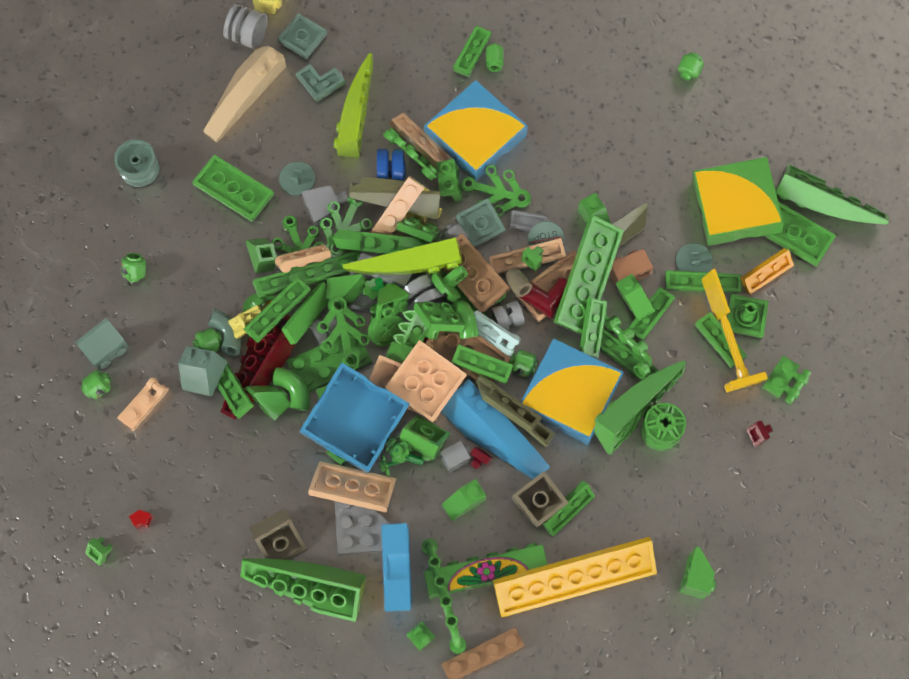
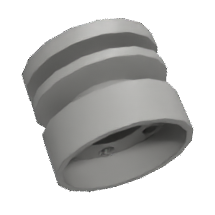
[224,3,268,49]

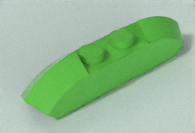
[333,229,426,254]

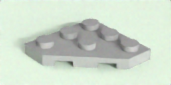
[335,501,390,555]

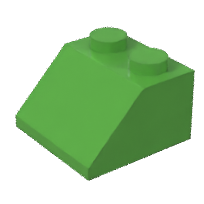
[679,546,717,599]

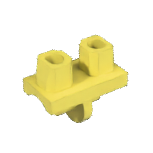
[228,305,261,339]

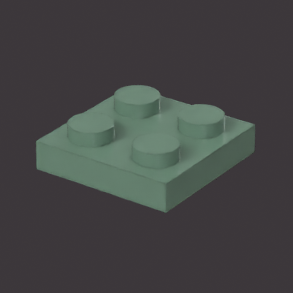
[277,13,327,60]
[455,198,506,248]

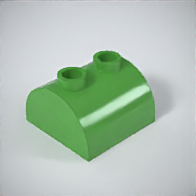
[399,415,450,461]

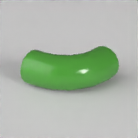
[451,300,479,339]
[273,367,310,411]

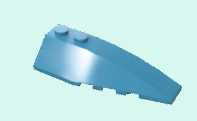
[441,379,550,479]

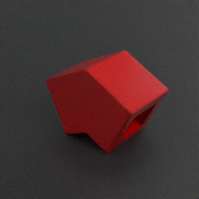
[128,510,153,529]

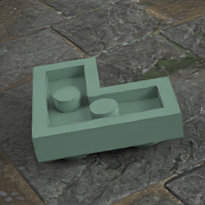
[296,64,346,102]

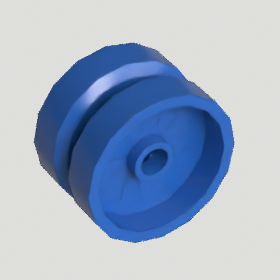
[377,149,406,181]

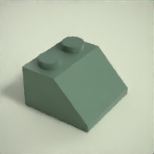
[75,318,129,371]
[178,346,228,396]

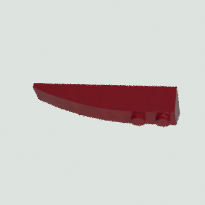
[220,315,296,420]

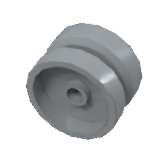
[403,274,447,310]

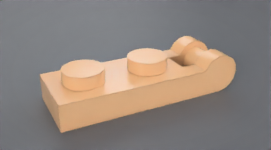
[275,244,331,272]
[117,377,169,431]

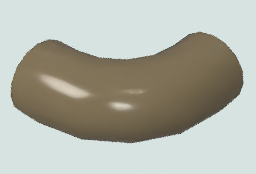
[505,268,532,297]

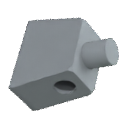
[301,186,348,228]

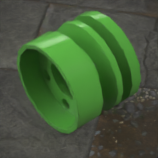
[640,403,686,451]

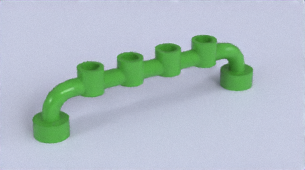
[604,308,652,379]
[421,539,466,654]

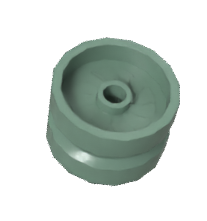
[114,140,160,187]

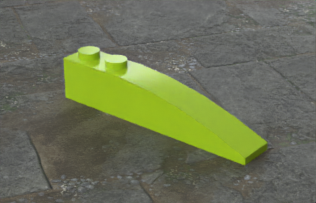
[343,237,462,275]

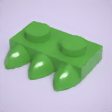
[393,310,428,348]

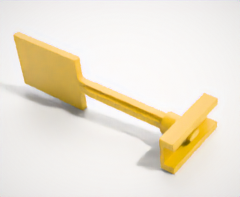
[701,269,768,393]

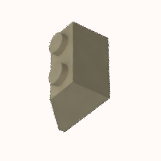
[511,471,569,527]
[249,508,307,560]

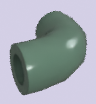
[207,308,242,356]

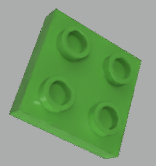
[396,216,442,242]
[727,294,769,339]
[413,301,465,340]

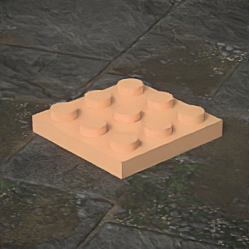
[385,340,467,422]

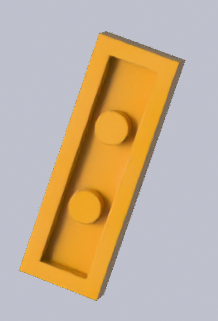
[740,248,794,295]

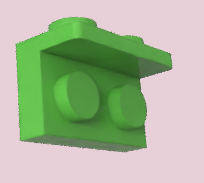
[436,159,463,202]

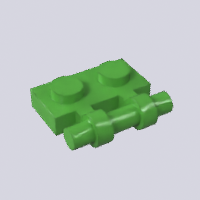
[762,355,811,404]

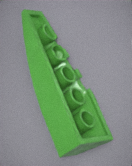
[594,360,687,455]

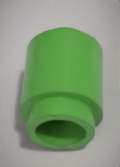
[486,44,504,72]

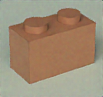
[610,249,654,289]

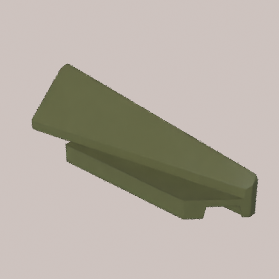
[349,177,441,219]
[576,202,648,254]
[475,374,556,447]

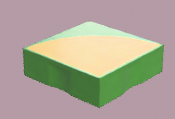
[693,157,784,246]

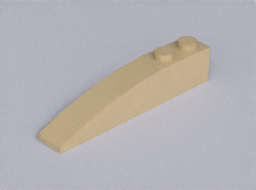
[203,46,287,142]

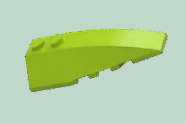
[334,53,373,158]

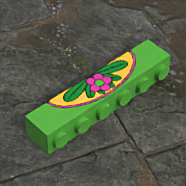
[424,543,548,599]

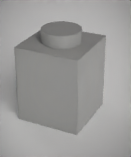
[440,441,471,473]

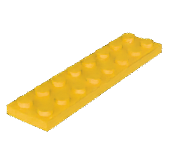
[493,537,657,617]

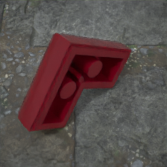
[520,278,567,319]

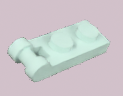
[474,310,521,356]

